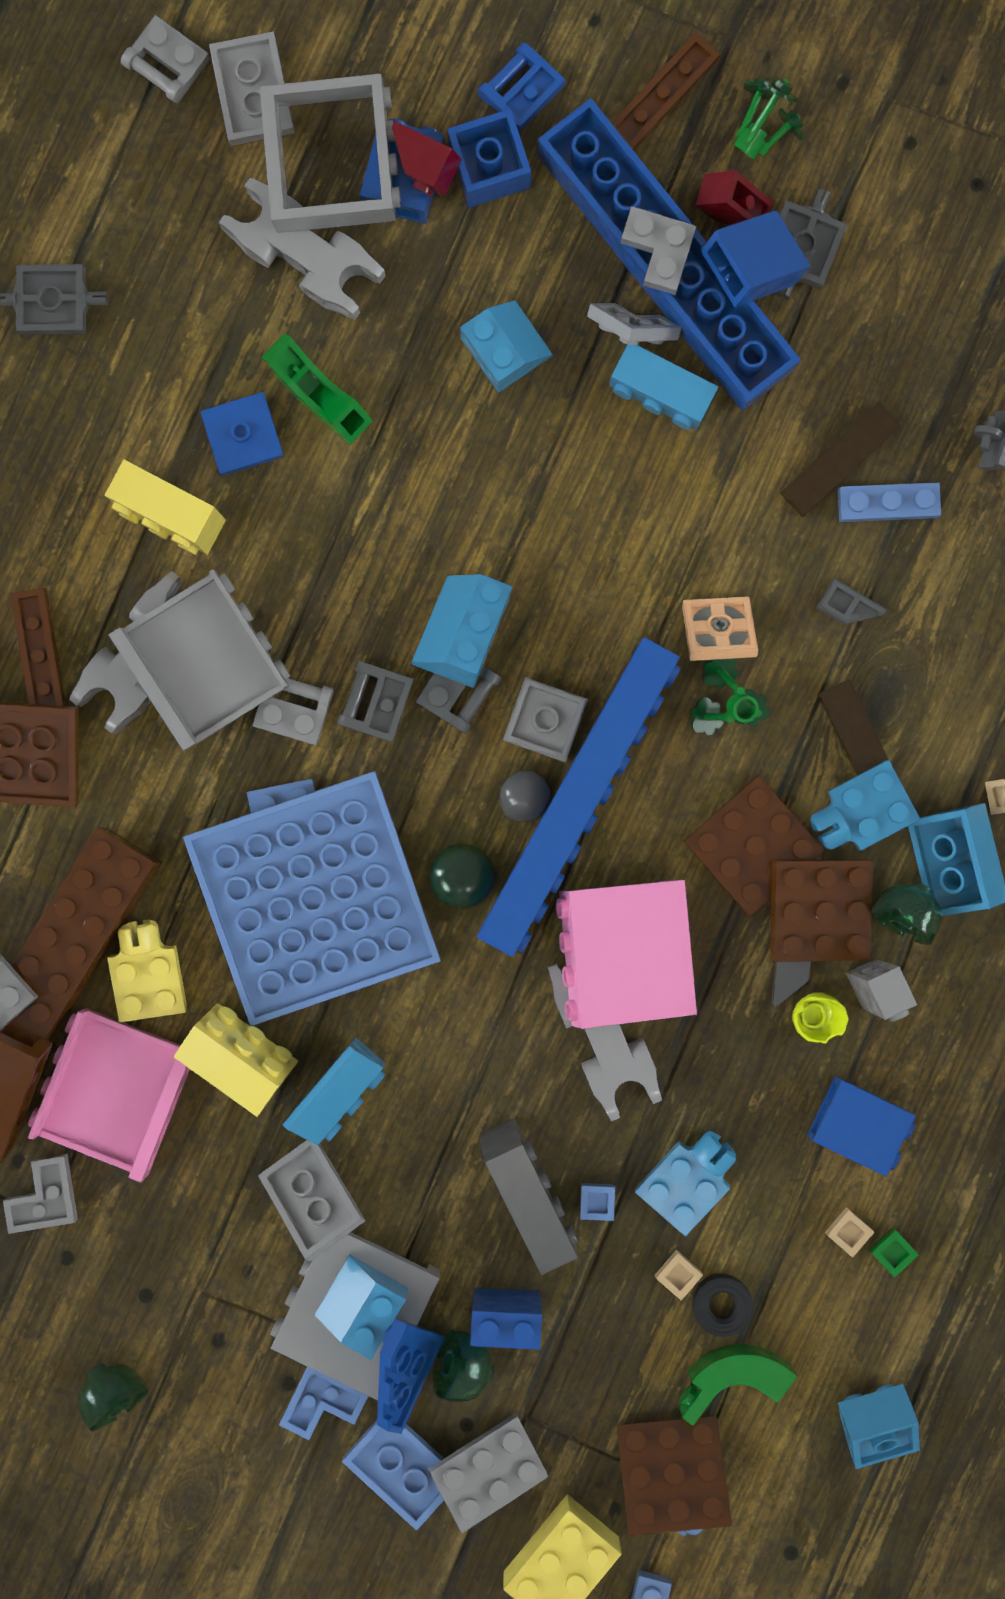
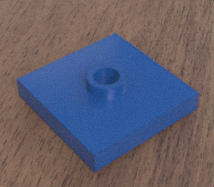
[200,392,284,476]

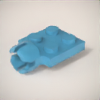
[810,760,920,851]
[635,1131,736,1236]

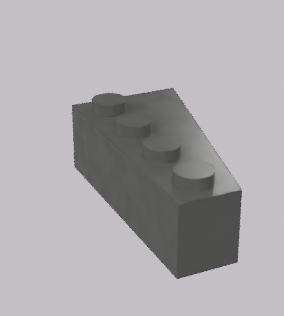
[479,1118,579,1275]

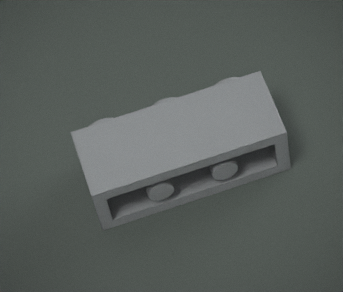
[845,959,917,1021]

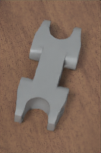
[219,178,386,320]
[69,571,183,735]
[548,963,662,1121]

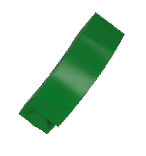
[261,333,373,445]
[679,1344,797,1426]

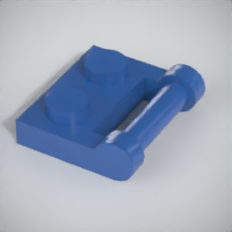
[477,42,565,132]

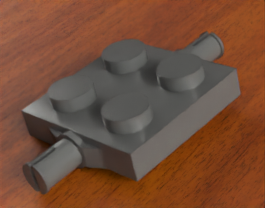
[776,189,848,300]
[0,264,109,335]

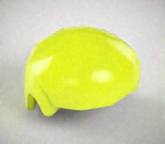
[792,992,849,1044]

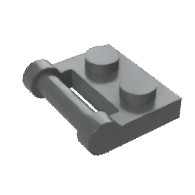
[336,661,414,743]
[416,666,502,734]

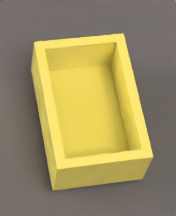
[104,459,226,555]
[173,1003,298,1117]
[504,1494,622,1599]

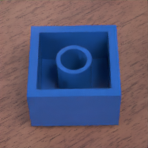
[447,109,532,208]

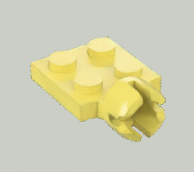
[107,920,187,1023]

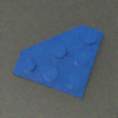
[377,1319,445,1434]

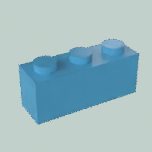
[609,344,719,431]

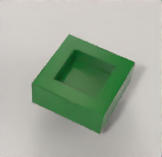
[869,1227,919,1278]

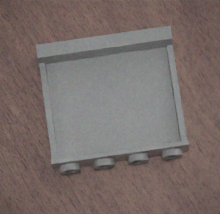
[108,569,290,751]
[270,1232,441,1400]

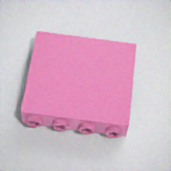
[556,880,697,1029]
[28,1008,190,1182]

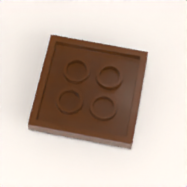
[0,701,79,807]
[683,776,825,916]
[770,859,873,962]
[617,1416,732,1536]

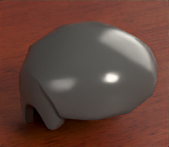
[499,770,551,822]

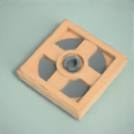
[682,597,758,661]

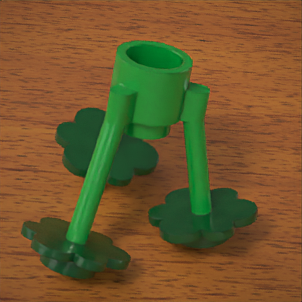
[733,76,803,160]
[690,658,770,735]

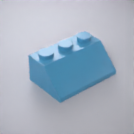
[411,574,512,688]
[908,803,1005,918]
[283,1038,386,1145]

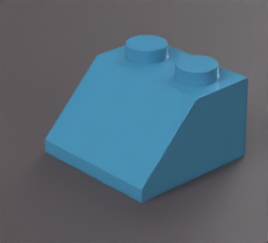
[460,301,553,393]
[315,1254,408,1360]
[838,1384,920,1469]

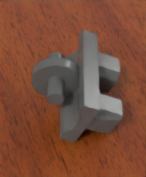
[973,411,1005,471]

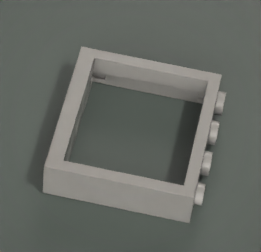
[259,74,401,233]

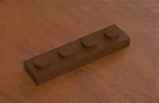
[611,32,720,151]
[10,588,66,706]

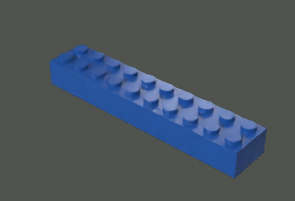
[537,98,801,412]
[477,637,681,957]

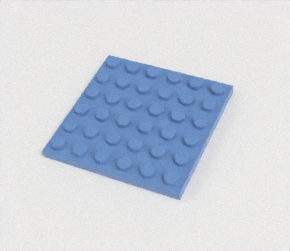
[183,771,441,1026]

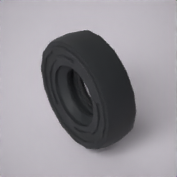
[692,1274,753,1337]

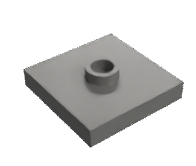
[503,677,588,762]

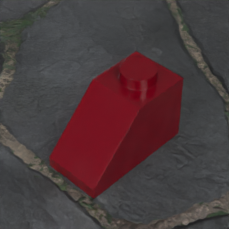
[392,121,462,197]
[695,170,774,225]

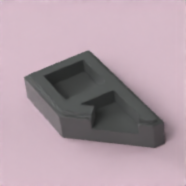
[816,578,887,625]
[771,961,811,1006]

